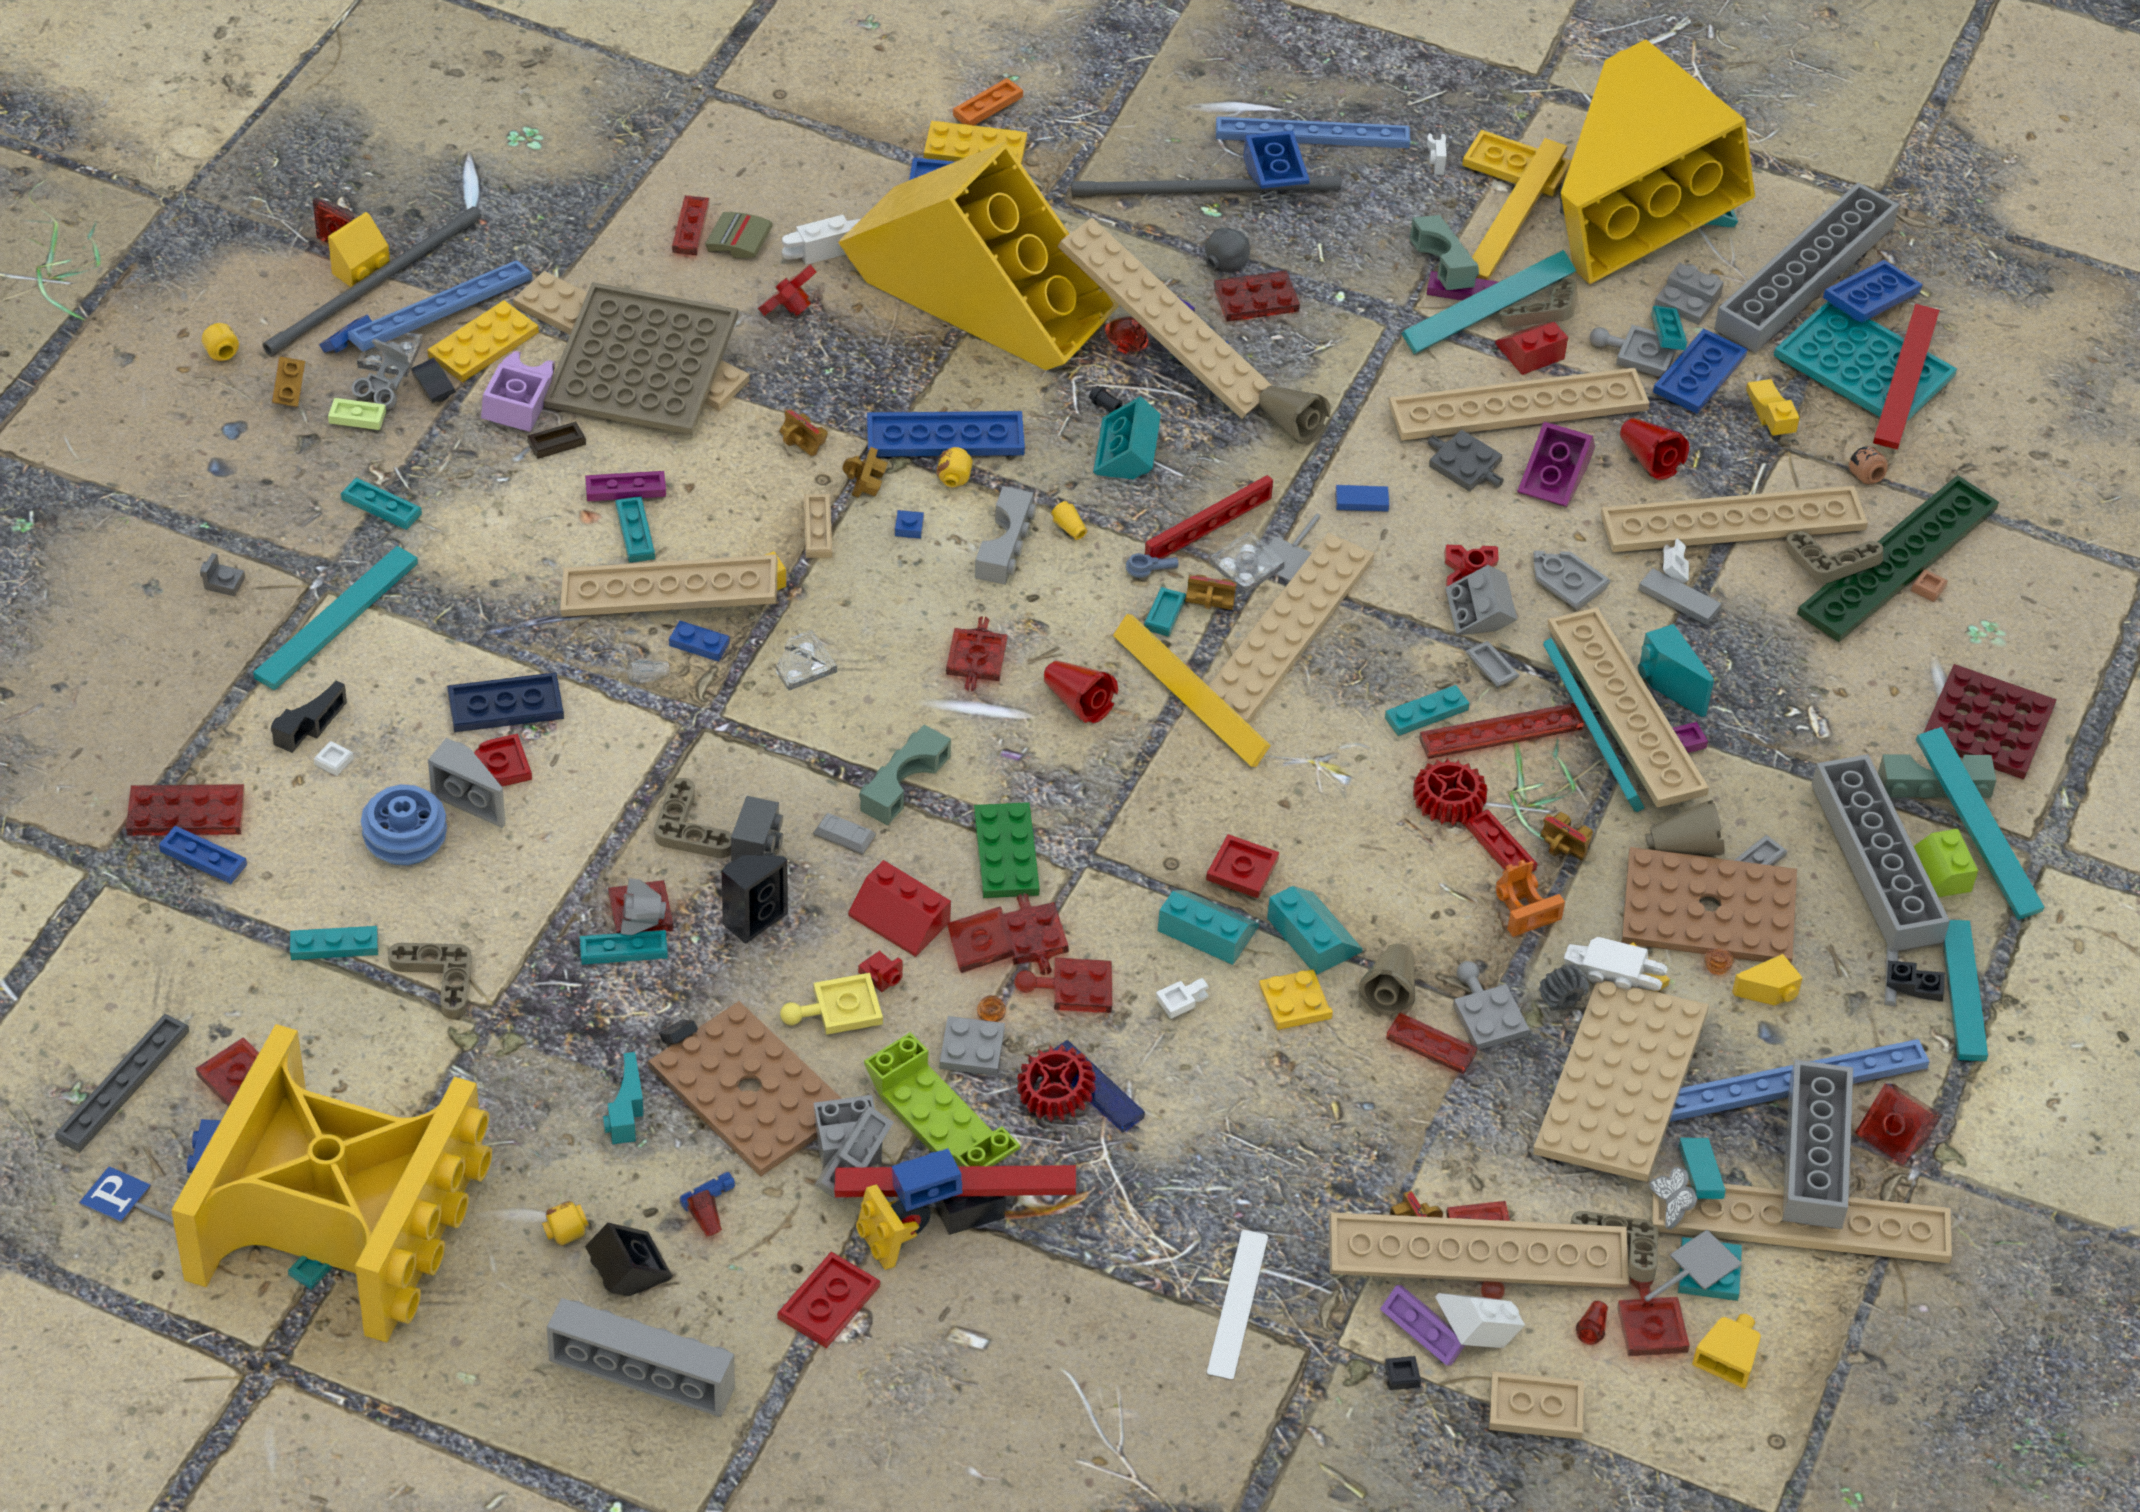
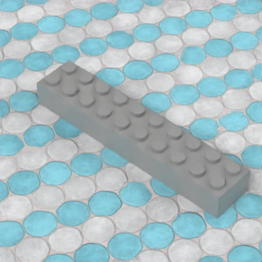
[1714,182,1899,353]

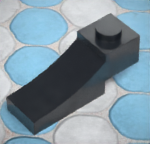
[271,680,347,753]

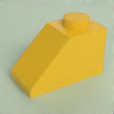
[1732,954,1802,1006]

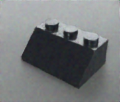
[721,855,788,944]

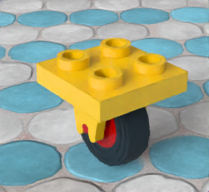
[856,1184,931,1270]

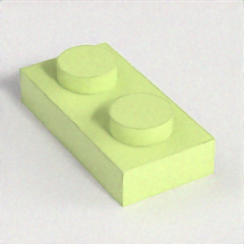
[328,398,386,430]

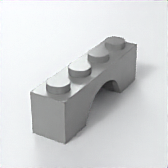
[975,486,1037,585]

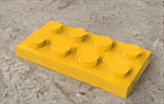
[924,121,1027,165]
[1462,130,1571,196]
[427,300,539,383]

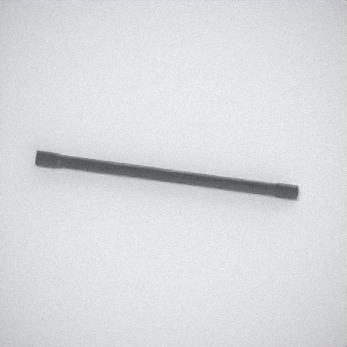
[1071,175,1341,196]
[262,206,481,356]

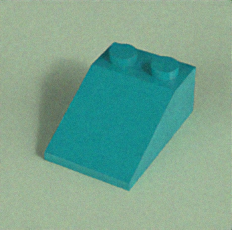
[1638,624,1714,717]

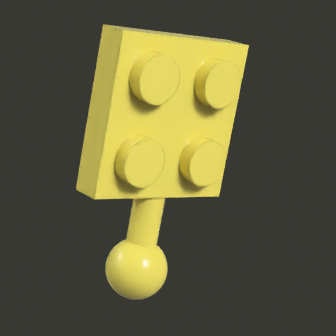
[780,973,883,1035]

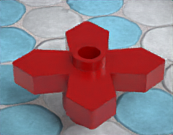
[758,264,817,316]
[1444,544,1499,594]

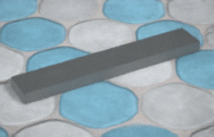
[55,1014,189,1153]

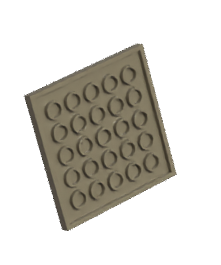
[543,282,739,435]

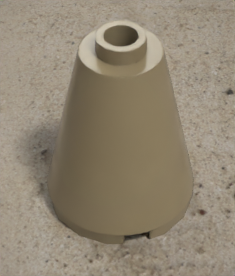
[1259,386,1331,444]
[1645,800,1725,855]
[1358,944,1415,1019]

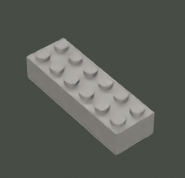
[1782,1060,1853,1229]
[547,1298,735,1417]

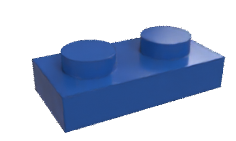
[319,314,372,353]
[669,620,730,662]

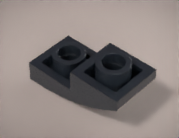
[410,358,456,403]
[1886,960,1945,1001]

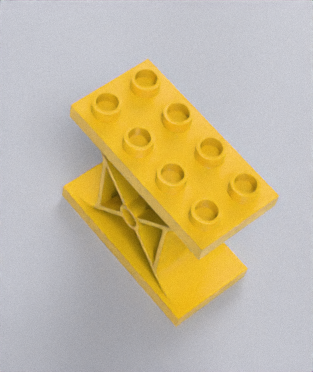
[171,1024,492,1343]

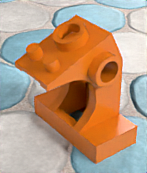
[1496,860,1565,937]

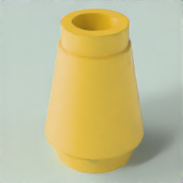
[1051,501,1088,540]

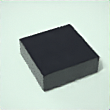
[659,1019,698,1044]
[1384,1356,1421,1390]

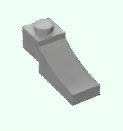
[815,1106,894,1201]

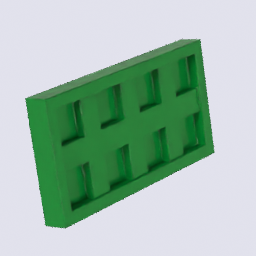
[974,802,1040,898]

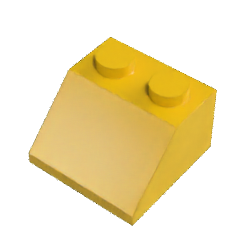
[328,212,390,287]

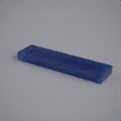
[1054,1039,1145,1133]

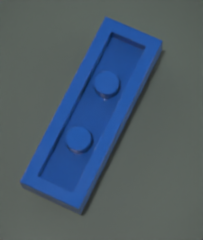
[159,826,247,884]

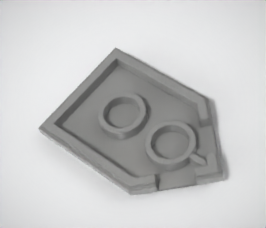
[1533,551,1611,610]

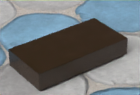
[527,422,586,459]

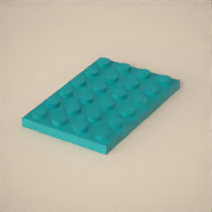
[1773,301,1957,421]

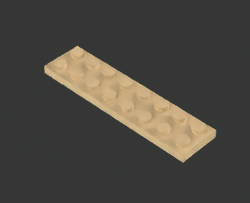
[560,555,778,617]

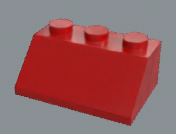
[848,860,951,957]

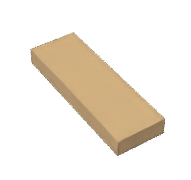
[804,494,832,558]

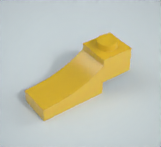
[1746,379,1800,436]

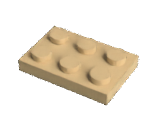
[1489,1371,1584,1439]

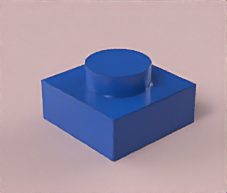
[895,510,924,539]

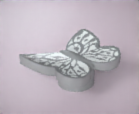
[1649,1167,1697,1230]

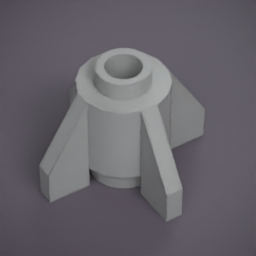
[621,878,666,935]

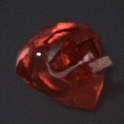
[1104,316,1148,354]

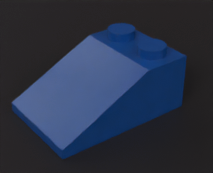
[1243,130,1310,189]

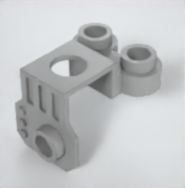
[352,339,410,410]

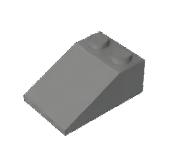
[428,738,506,828]

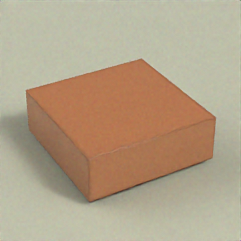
[1911,569,1948,602]

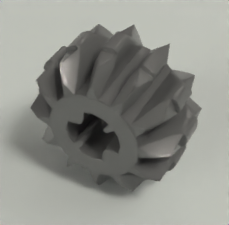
[1539,964,1589,1010]

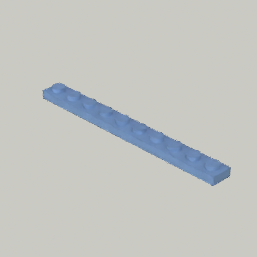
[1670,1039,1930,1122]

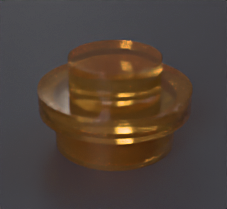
[1704,949,1733,975]
[977,995,1006,1022]

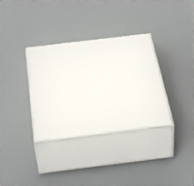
[314,741,354,776]

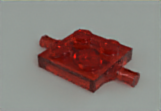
[946,616,1008,691]
[999,893,1069,975]

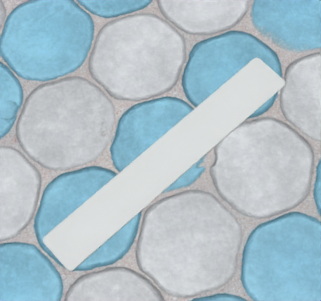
[1207,1230,1268,1379]

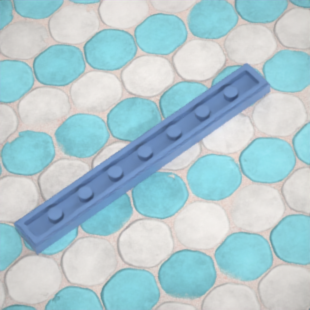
[1216,117,1410,148]
[348,260,532,351]

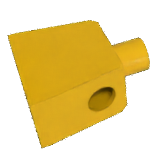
[1692,1313,1761,1389]

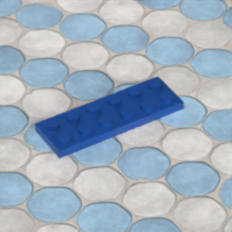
[867,411,1025,457]

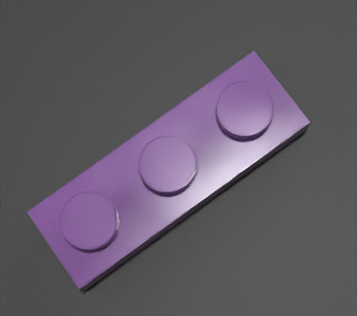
[1380,1285,1465,1366]

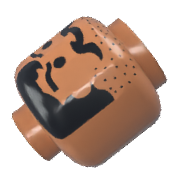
[1849,446,1888,484]

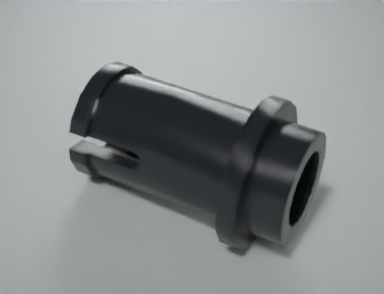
[1089,386,1123,413]

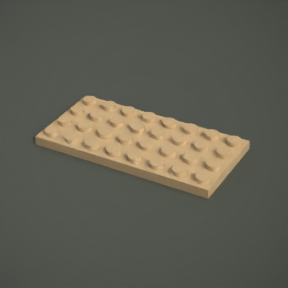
[1533,980,1709,1182]

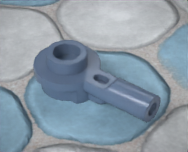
[1126,553,1179,578]

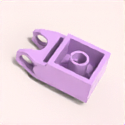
[481,351,555,432]

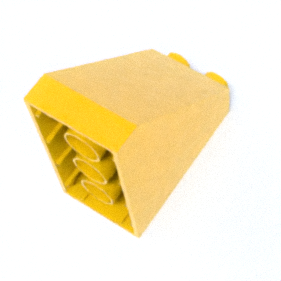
[1561,39,1755,284]
[838,142,1119,371]

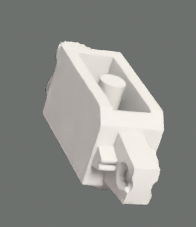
[782,215,861,265]
[1564,937,1668,991]

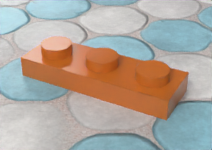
[953,78,1023,126]

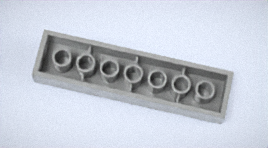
[1811,754,1950,952]

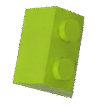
[1913,828,1978,898]

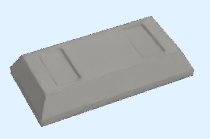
[1466,641,1520,688]
[813,813,876,854]

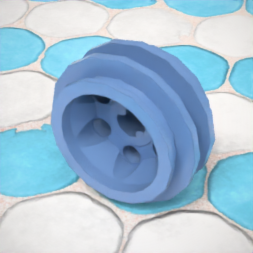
[361,784,447,865]

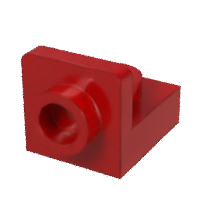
[858,950,903,993]

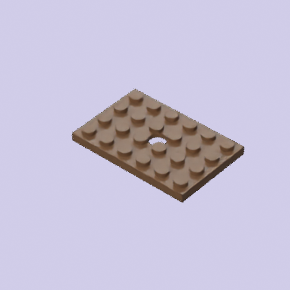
[1621,847,1797,963]
[648,1001,842,1177]

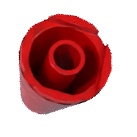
[1620,418,1689,480]
[1044,660,1118,723]

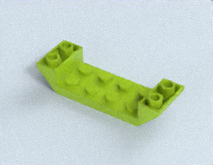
[864,1032,1021,1166]

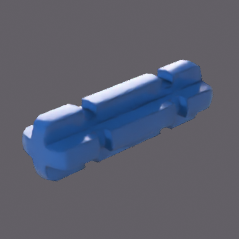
[679,1172,735,1211]

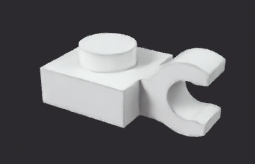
[1427,134,1446,175]
[1663,538,1689,583]
[1156,978,1209,1019]

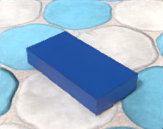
[1335,485,1389,512]

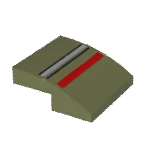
[705,212,773,258]

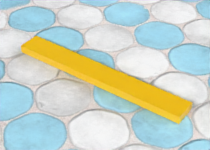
[1472,138,1567,280]
[1113,614,1271,767]

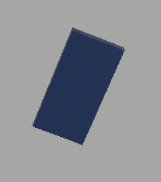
[447,672,564,733]

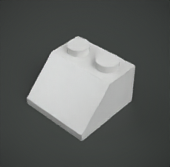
[1435,1293,1525,1348]

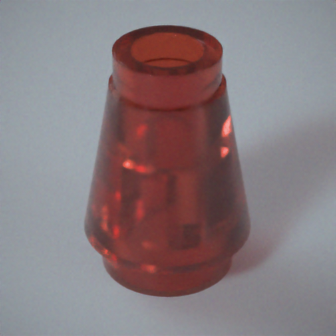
[687,1190,722,1237]
[1576,1301,1608,1345]

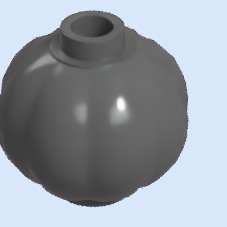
[1205,228,1250,273]

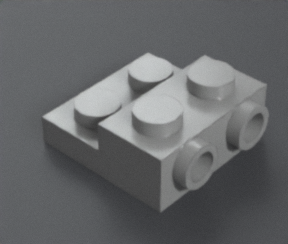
[1654,263,1724,325]

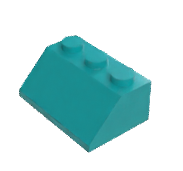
[1093,396,1161,480]
[1267,886,1363,975]
[1158,890,1259,965]

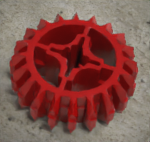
[1413,758,1488,826]
[1017,1044,1096,1122]

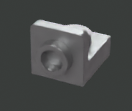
[200,553,245,596]

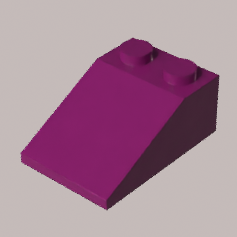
[1517,421,1595,507]

